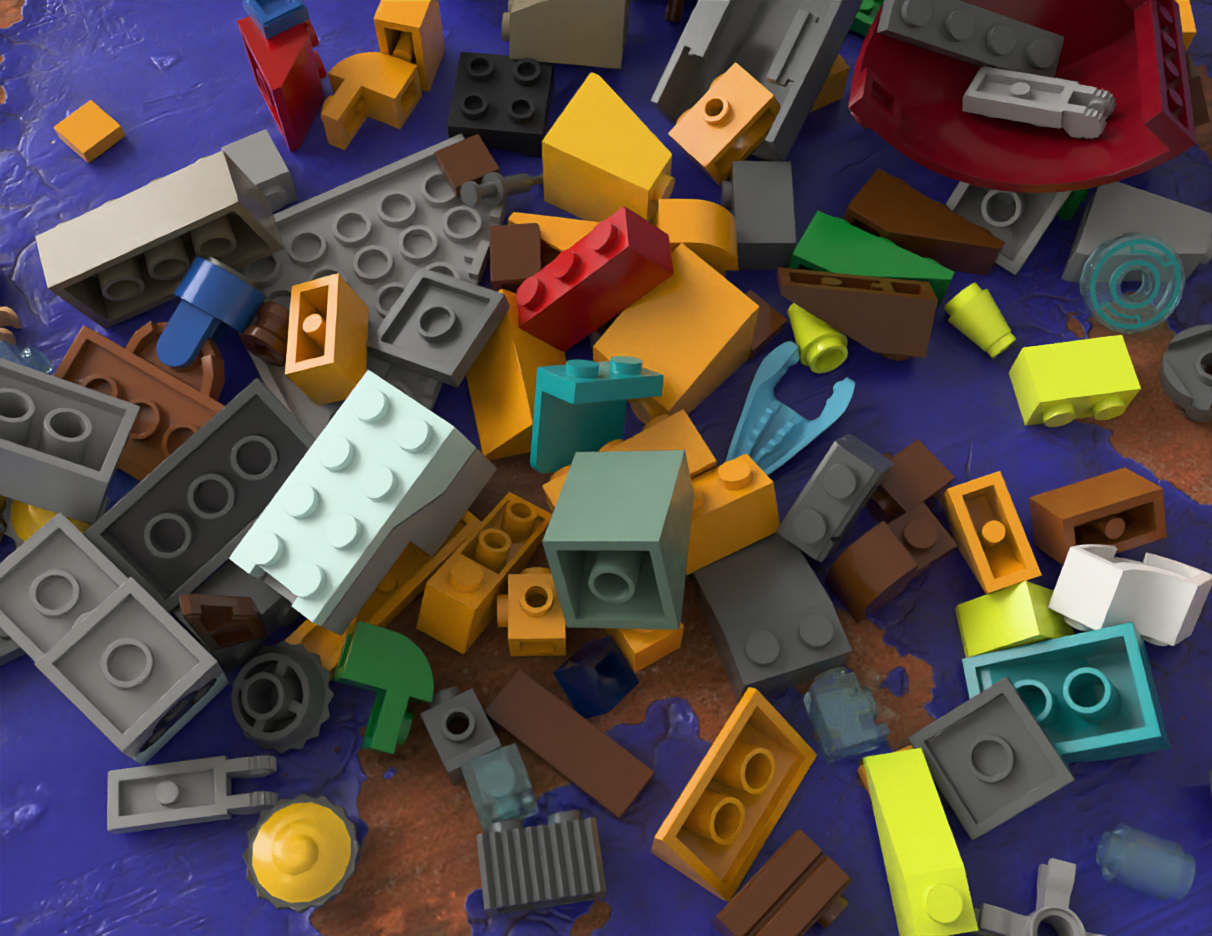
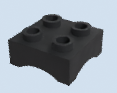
[447,51,554,158]

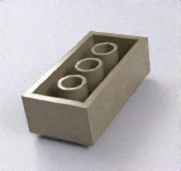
[35,150,284,330]

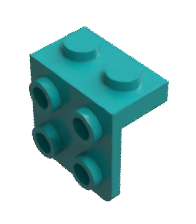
[530,356,664,473]

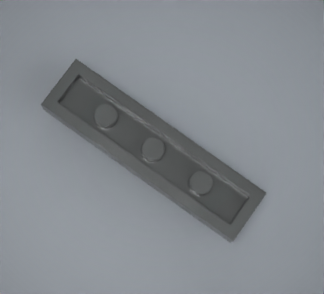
[877,0,1064,78]

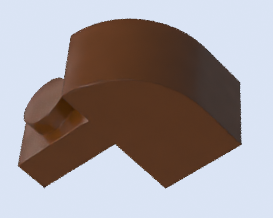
[825,502,958,623]

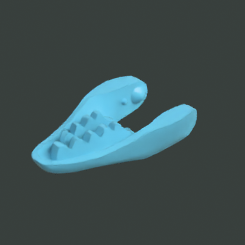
[726,341,855,476]

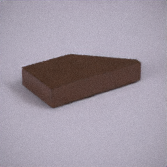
[179,594,267,651]

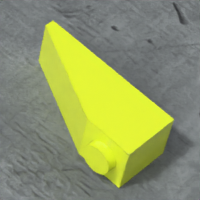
[863,748,978,936]

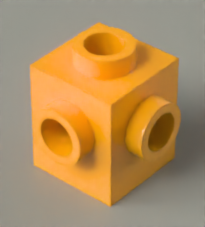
[497,567,567,656]

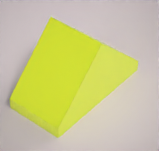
[955,581,1074,658]

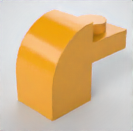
[321,52,422,150]
[656,199,738,278]

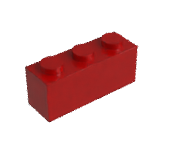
[517,206,674,352]

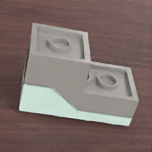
[229,370,497,636]
[0,512,229,766]

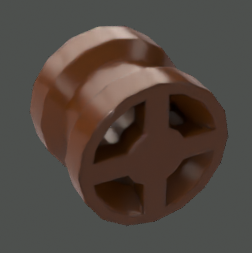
[240,301,290,367]

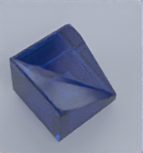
[553,635,639,719]

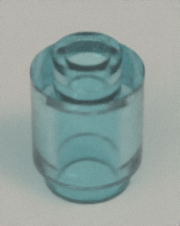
[1096,823,1195,901]

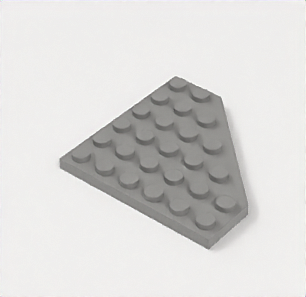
[236,133,506,439]

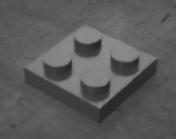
[366,267,510,388]
[908,677,1077,841]

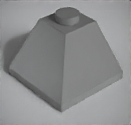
[946,182,1072,275]

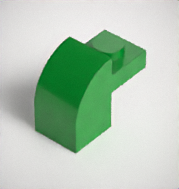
[333,621,434,754]

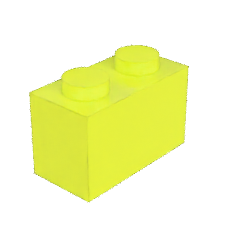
[1009,335,1141,427]

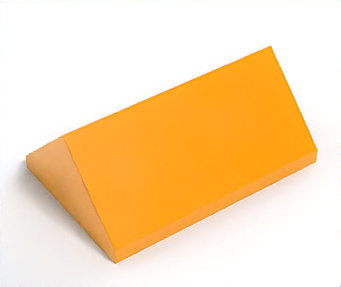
[466,289,567,460]
[651,687,817,902]

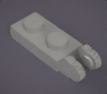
[962,66,1117,140]
[107,755,278,834]

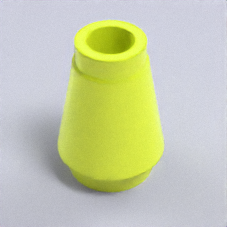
[944,282,1017,359]
[787,303,848,373]

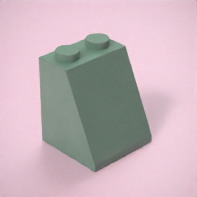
[542,450,694,630]

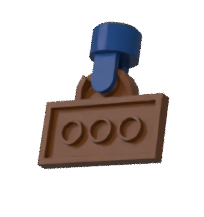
[53,254,267,481]

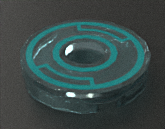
[1079,231,1186,334]

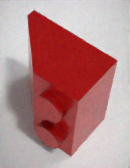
[237,16,327,152]

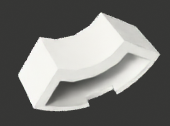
[1048,544,1212,646]

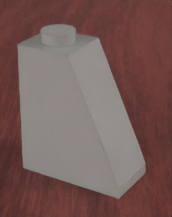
[1061,182,1212,282]

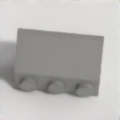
[0,358,140,525]

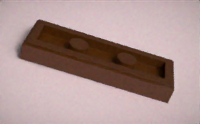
[484,668,654,822]

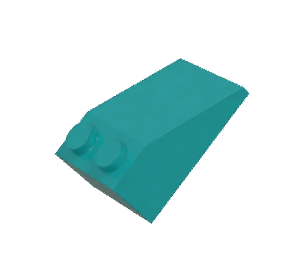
[962,622,1171,763]

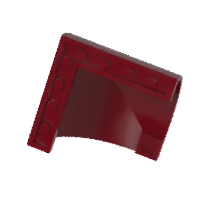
[848,0,1197,193]

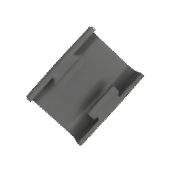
[650,0,864,161]

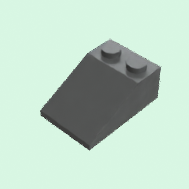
[689,521,852,704]

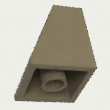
[501,0,630,69]

